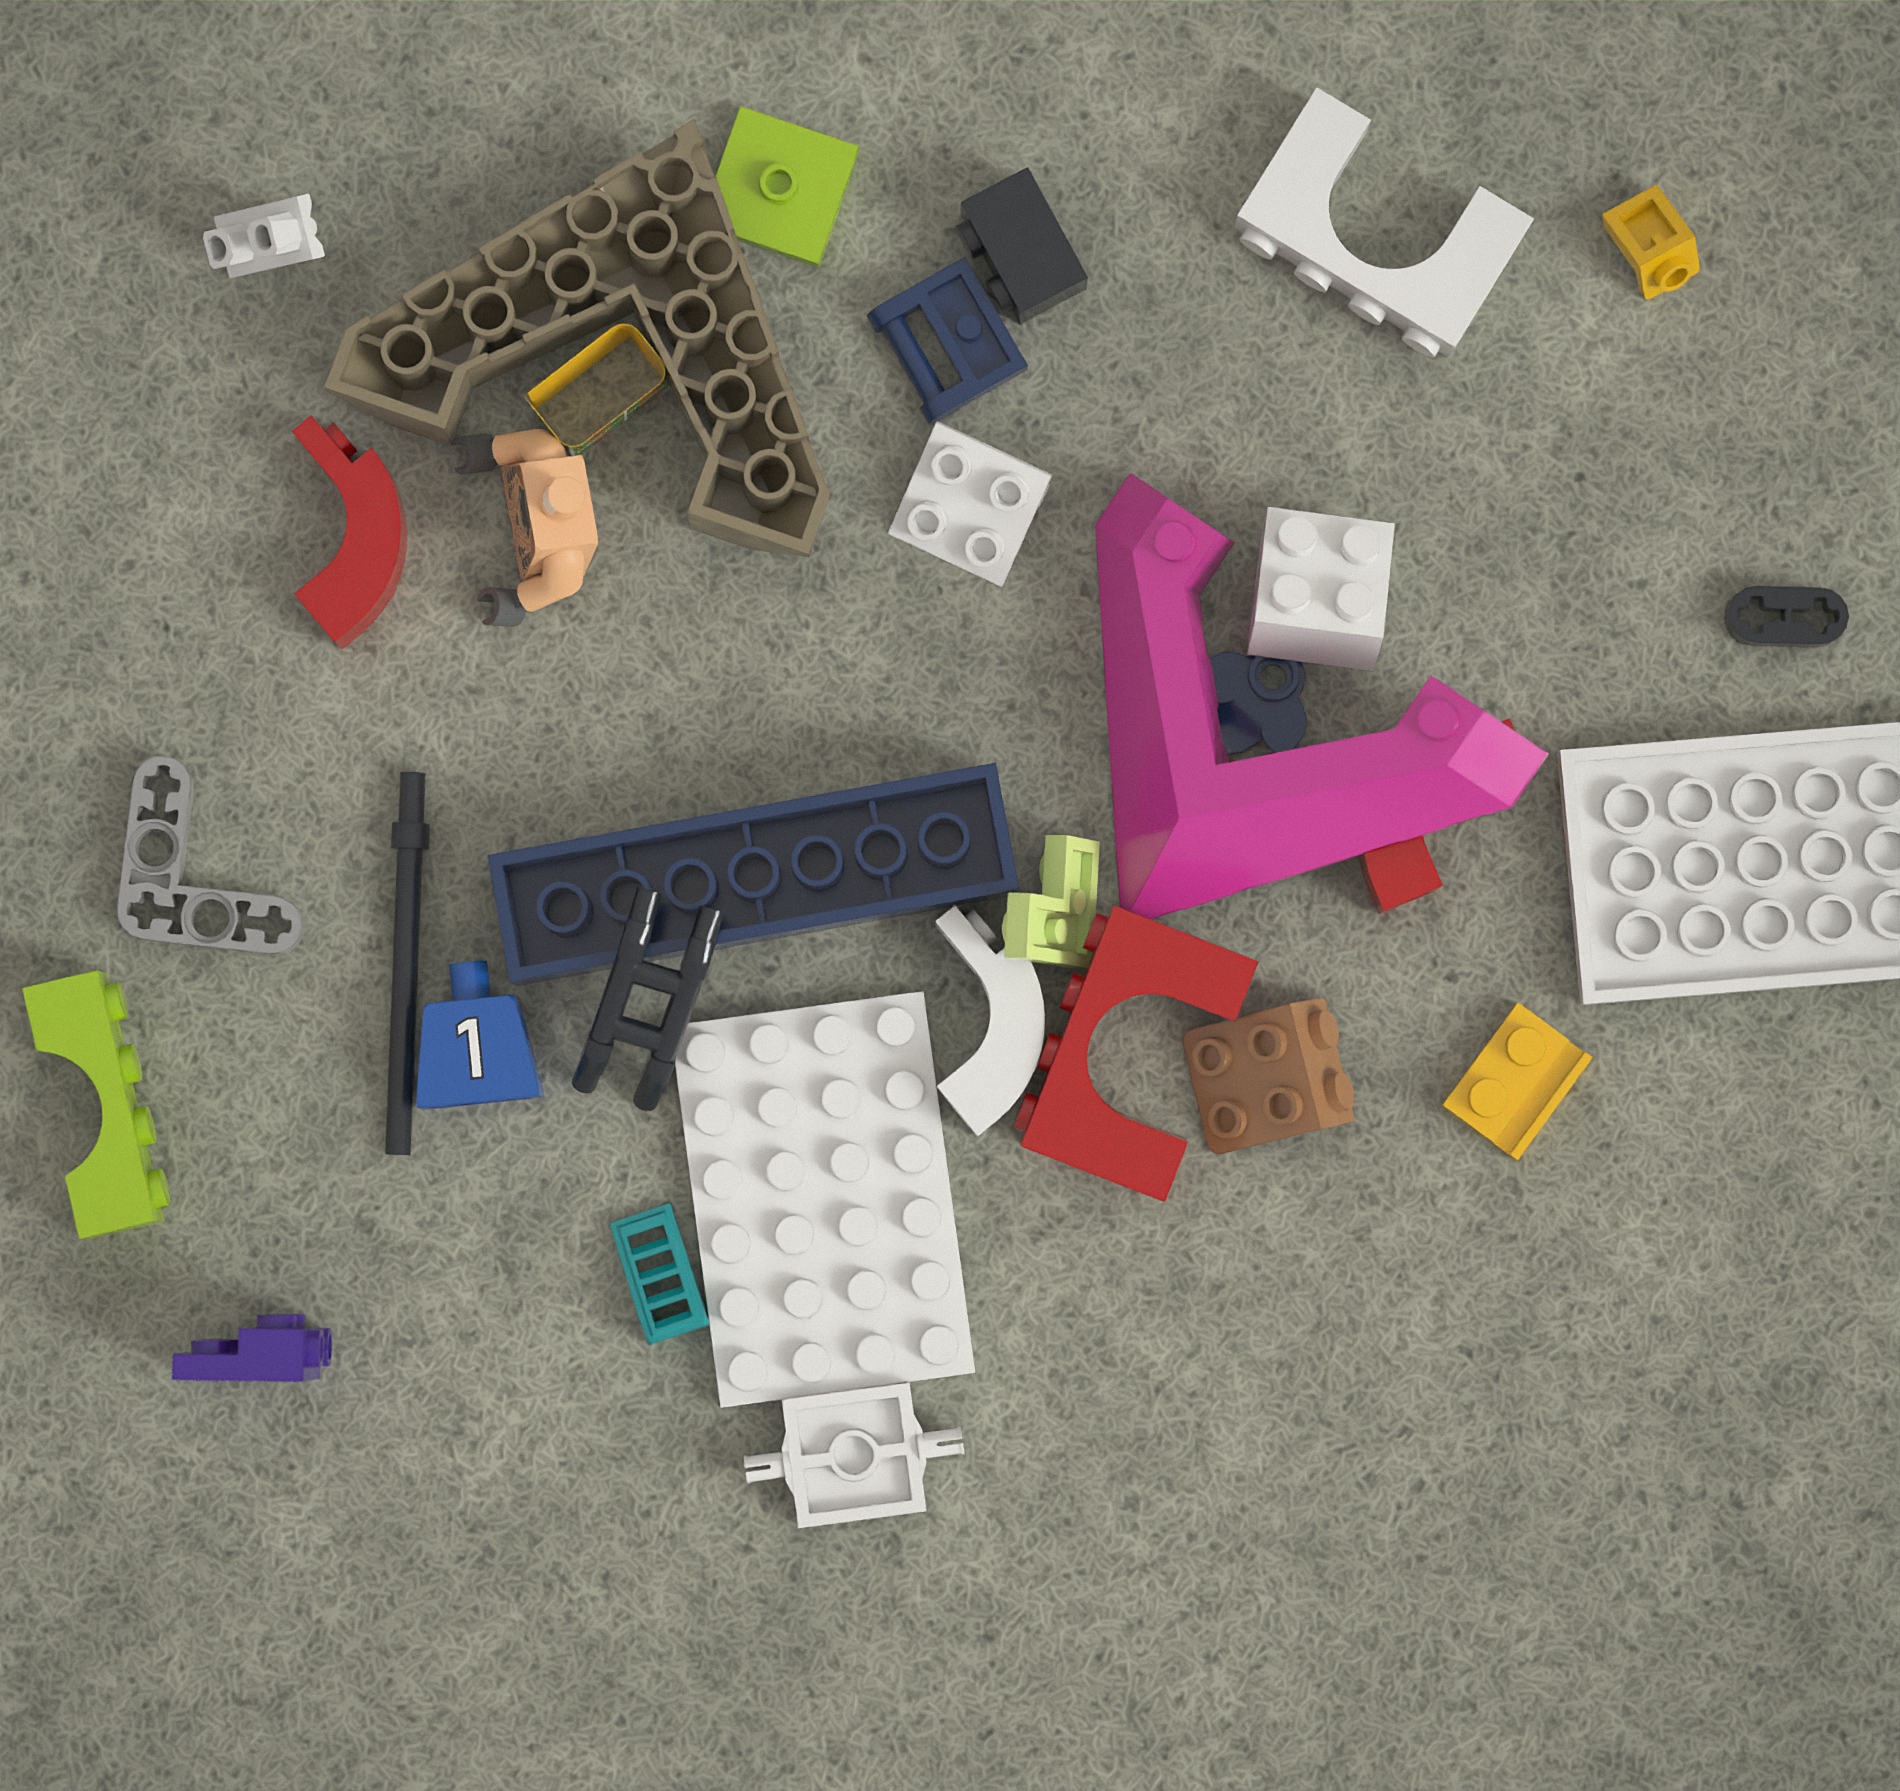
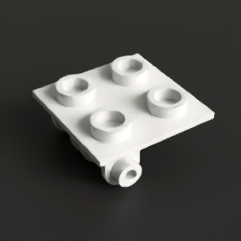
[888,421,1052,587]

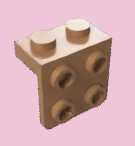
[1183,997,1355,1154]

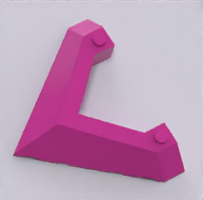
[1095,473,1548,919]

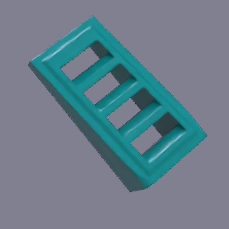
[609,1203,710,1345]

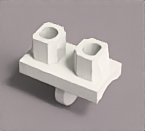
[203,194,325,279]

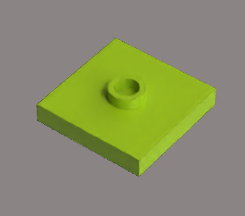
[716,106,860,268]

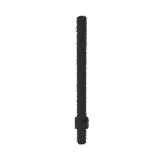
[385,772,430,1155]

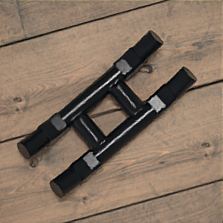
[572,887,724,1111]

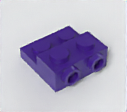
[172,1314,332,1382]

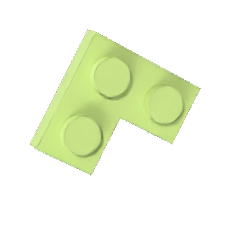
[1002,835,1100,968]

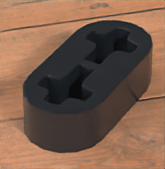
[1724,586,1849,648]

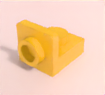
[1602,184,1700,300]

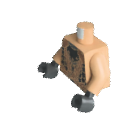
[451,429,598,627]

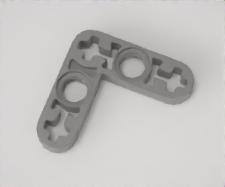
[117,756,305,955]

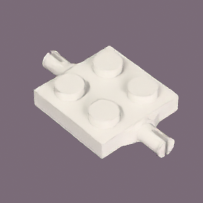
[744,1382,964,1528]

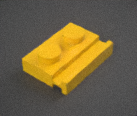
[1441,1002,1593,1161]

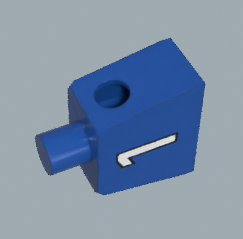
[416,961,544,1110]

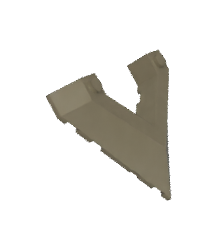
[324,118,830,557]

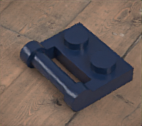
[867,257,1028,425]

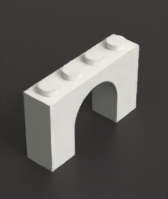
[1234,88,1534,358]

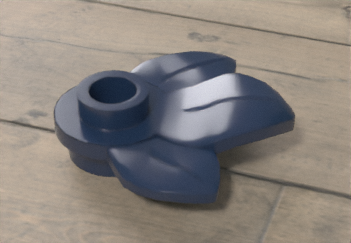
[1211,652,1307,755]

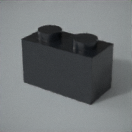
[955,167,1088,324]

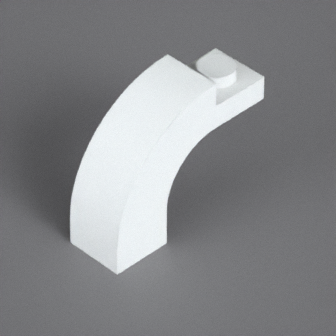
[935,906,1045,1138]

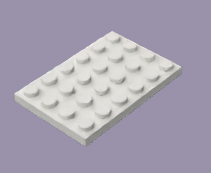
[1557,722,1900,1005]
[675,991,975,1408]

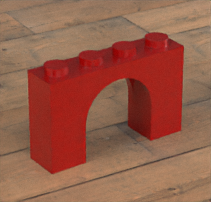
[1013,904,1259,1202]

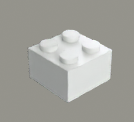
[1247,507,1395,671]

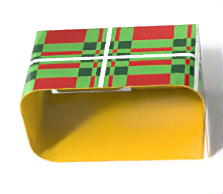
[525,324,669,456]

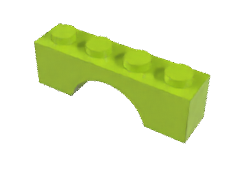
[22,970,171,1239]

